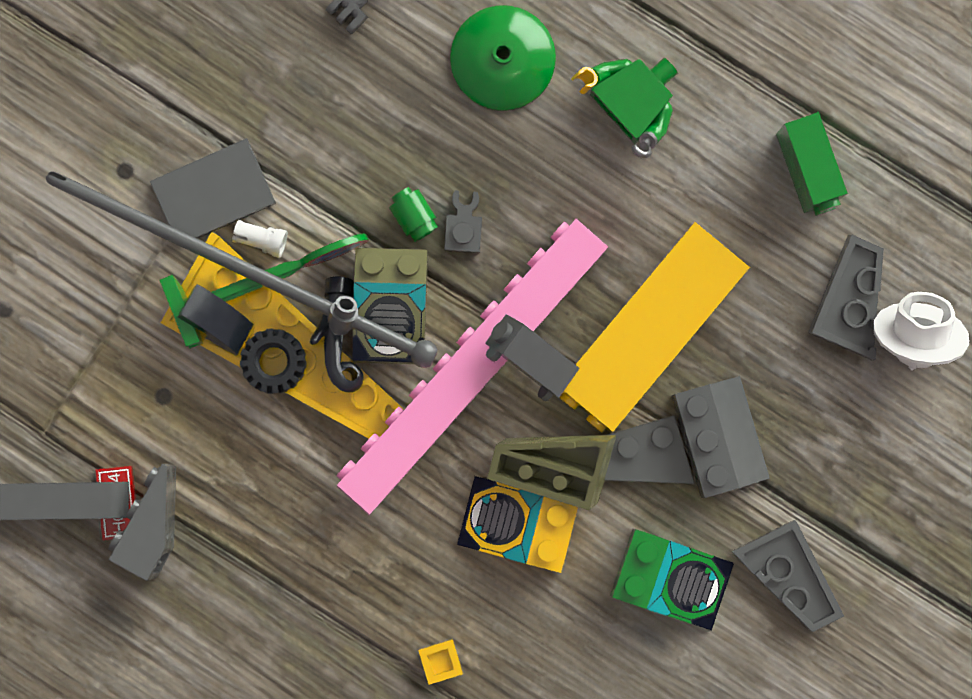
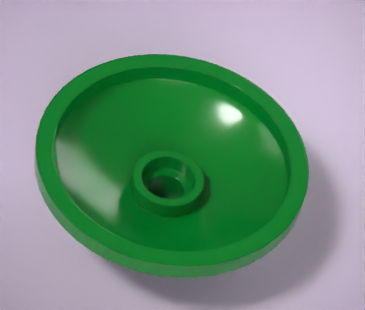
[450,5,556,111]

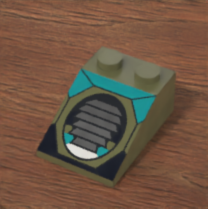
[352,248,428,364]

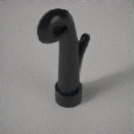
[310,276,364,393]

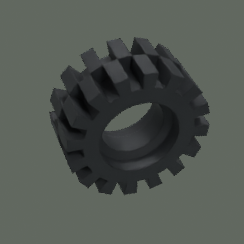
[240,328,307,394]

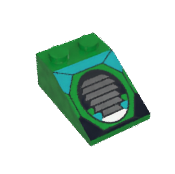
[610,528,734,631]

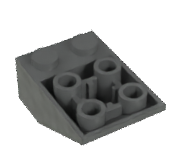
[108,464,176,581]

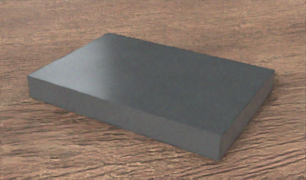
[150,138,277,239]

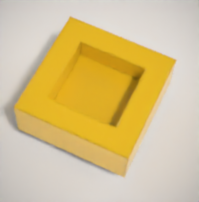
[418,639,463,685]

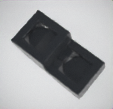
[177,284,254,356]

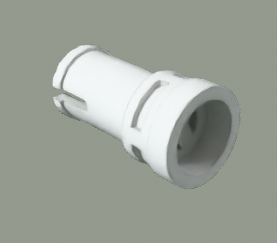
[232,220,288,258]

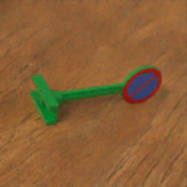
[159,233,369,349]

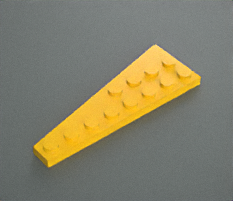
[160,232,404,439]

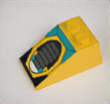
[457,476,578,573]

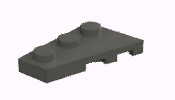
[808,235,884,360]
[605,416,695,484]
[731,520,844,632]

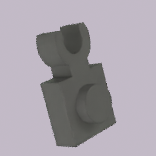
[444,190,482,253]

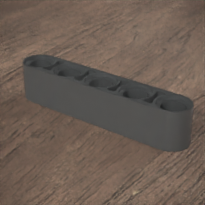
[0,482,129,520]

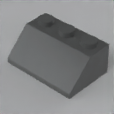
[672,376,770,498]

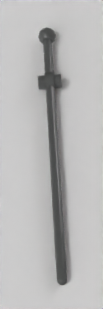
[46,171,438,368]

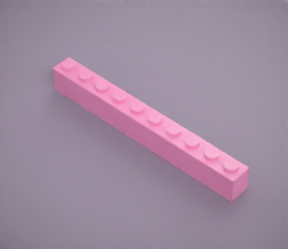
[337,219,608,515]

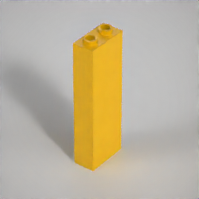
[559,222,750,433]

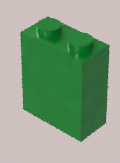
[776,112,848,216]

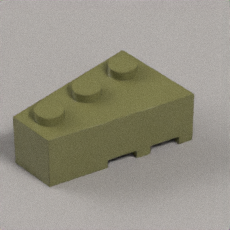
[487,435,616,511]

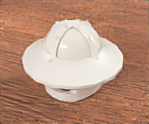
[873,292,969,370]

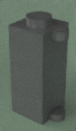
[485,314,580,401]

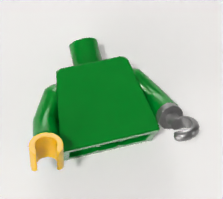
[571,58,678,159]

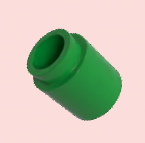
[389,187,438,242]

